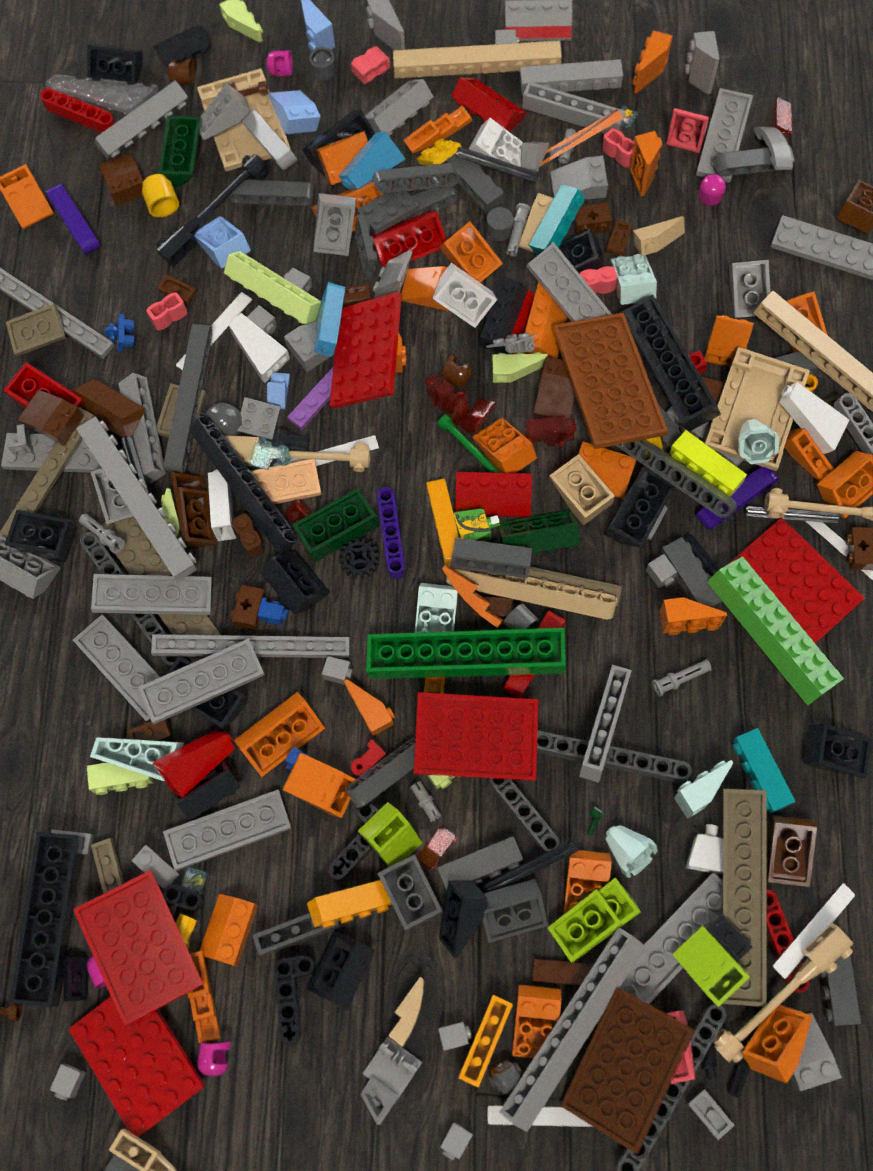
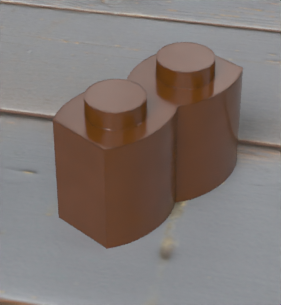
[232,513,264,558]

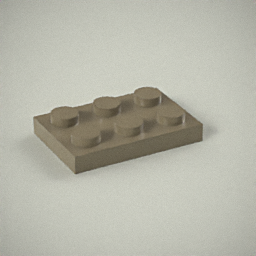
[6,304,66,356]
[157,384,206,438]

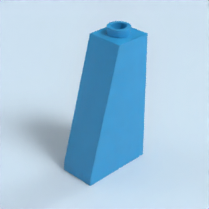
[338,132,405,189]
[314,282,345,357]

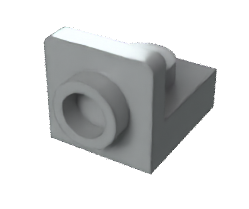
[8,424,32,456]

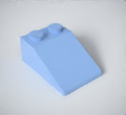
[301,0,335,51]
[268,90,320,134]
[194,216,251,268]

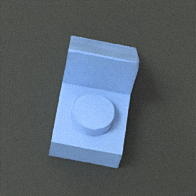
[267,372,291,410]

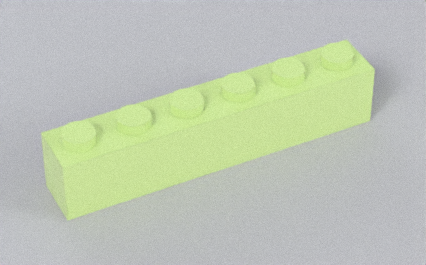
[224,251,321,324]

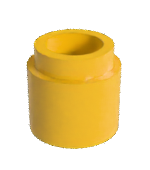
[142,174,179,217]

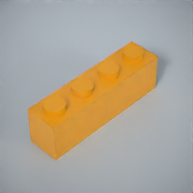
[307,880,392,929]
[459,995,513,1088]

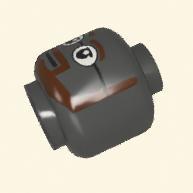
[489,1060,522,1094]

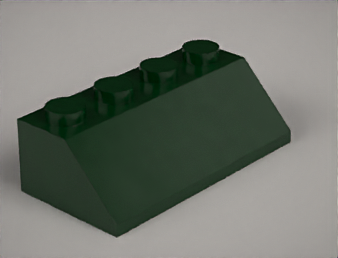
[158,116,201,186]
[292,488,379,563]
[497,509,580,555]

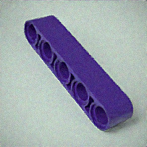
[46,183,101,255]
[696,467,779,530]
[377,487,405,579]

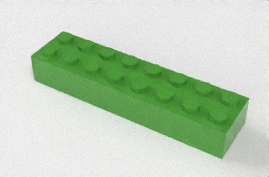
[707,556,844,705]

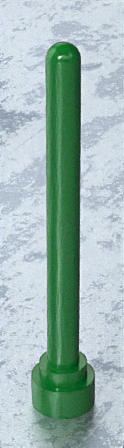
[437,414,501,473]

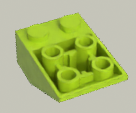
[358,802,422,867]
[672,925,750,1007]

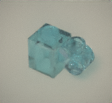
[249,439,291,470]

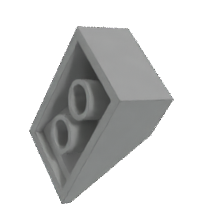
[366,0,405,50]
[200,83,250,140]
[550,156,608,200]
[313,193,356,256]
[373,250,412,298]
[729,260,770,318]
[284,321,335,372]
[91,460,134,525]
[790,1013,842,1091]

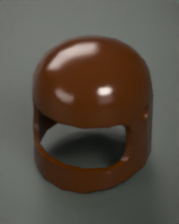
[167,59,195,86]
[441,354,472,387]

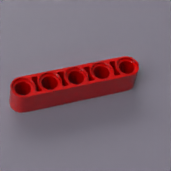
[40,88,115,133]
[503,611,566,698]
[766,890,809,993]

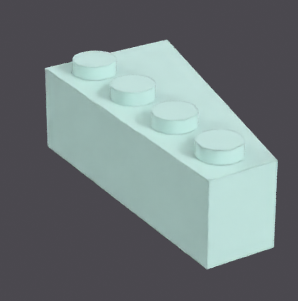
[90,737,184,781]

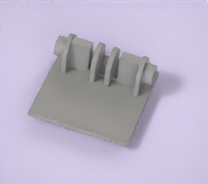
[486,332,537,354]
[237,397,280,442]
[363,1037,422,1100]

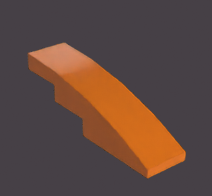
[404,106,473,154]
[442,565,503,628]
[188,951,221,1043]

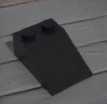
[559,229,606,273]
[5,510,77,563]
[803,723,872,778]
[439,880,488,958]

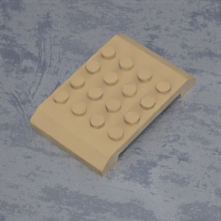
[197,68,291,172]
[705,347,810,471]

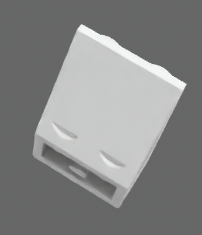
[469,118,523,167]

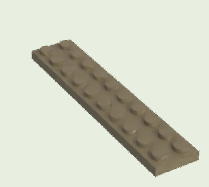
[97,517,221,663]
[723,789,766,1007]

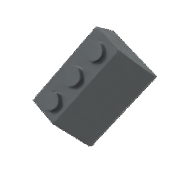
[378,854,443,931]
[482,879,548,943]

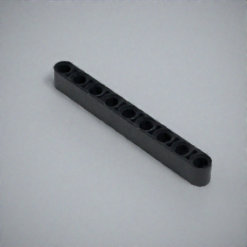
[189,413,297,554]

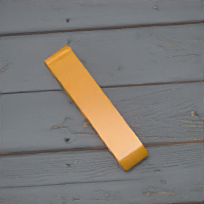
[426,478,459,565]

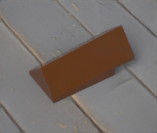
[73,379,146,438]
[170,472,217,549]

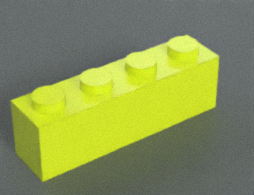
[669,430,747,497]

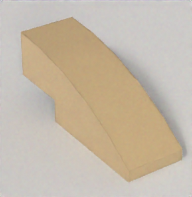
[389,977,424,1047]

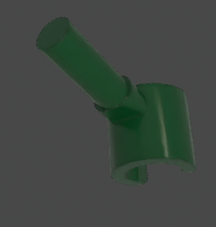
[587,807,602,836]

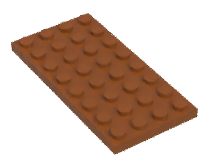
[553,313,668,449]

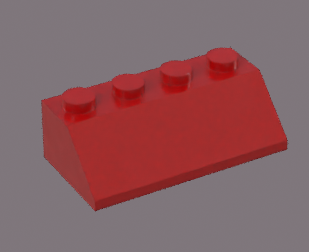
[451,77,527,131]
[370,210,446,267]
[3,362,83,408]
[455,472,532,517]

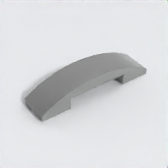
[753,127,793,170]

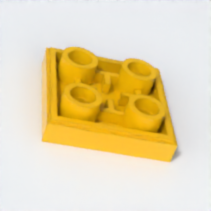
[417,139,461,165]

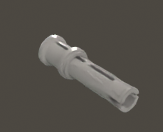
[506,203,531,257]
[79,513,125,553]
[652,659,712,697]

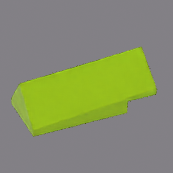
[548,878,641,963]

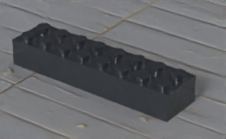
[621,294,721,432]
[9,832,84,1007]

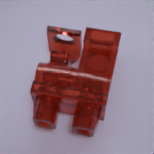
[425,374,469,427]
[525,415,576,447]

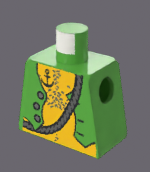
[453,509,500,542]

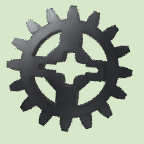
[338,538,380,579]

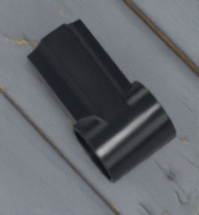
[271,429,310,452]

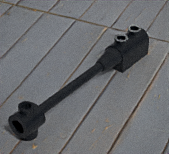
[156,154,267,267]

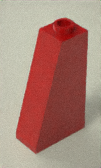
[152,730,236,797]

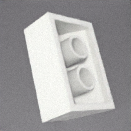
[433,263,497,327]

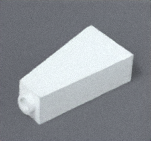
[229,313,290,383]
[779,382,849,454]
[208,470,237,541]

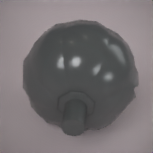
[206,403,242,436]

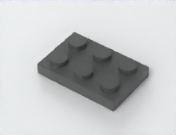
[357,191,420,235]
[354,214,377,280]

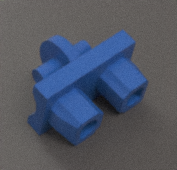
[104,314,134,351]

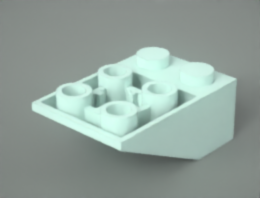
[611,254,657,305]
[415,583,458,633]
[674,760,733,819]

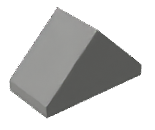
[521,141,550,172]
[361,1077,399,1125]

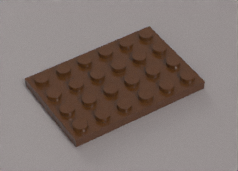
[561,987,695,1154]

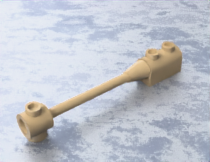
[224,435,370,472]
[764,488,873,521]
[713,923,853,1063]
[109,1129,176,1171]

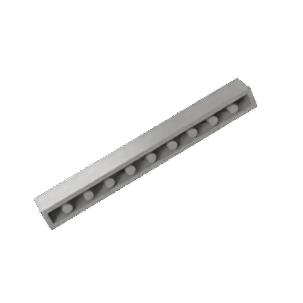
[76,416,197,582]
[500,927,646,1132]

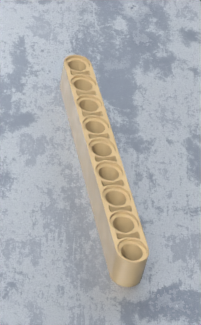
[446,561,617,619]

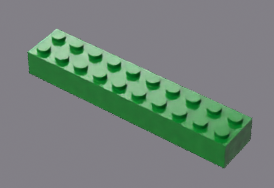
[366,628,566,679]

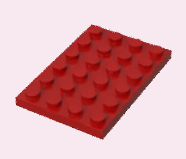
[330,292,402,409]
[727,517,865,644]
[414,692,538,781]
[73,870,204,1027]
[68,997,206,1138]

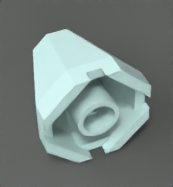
[738,419,779,464]
[606,825,658,878]

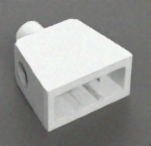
[686,824,723,875]

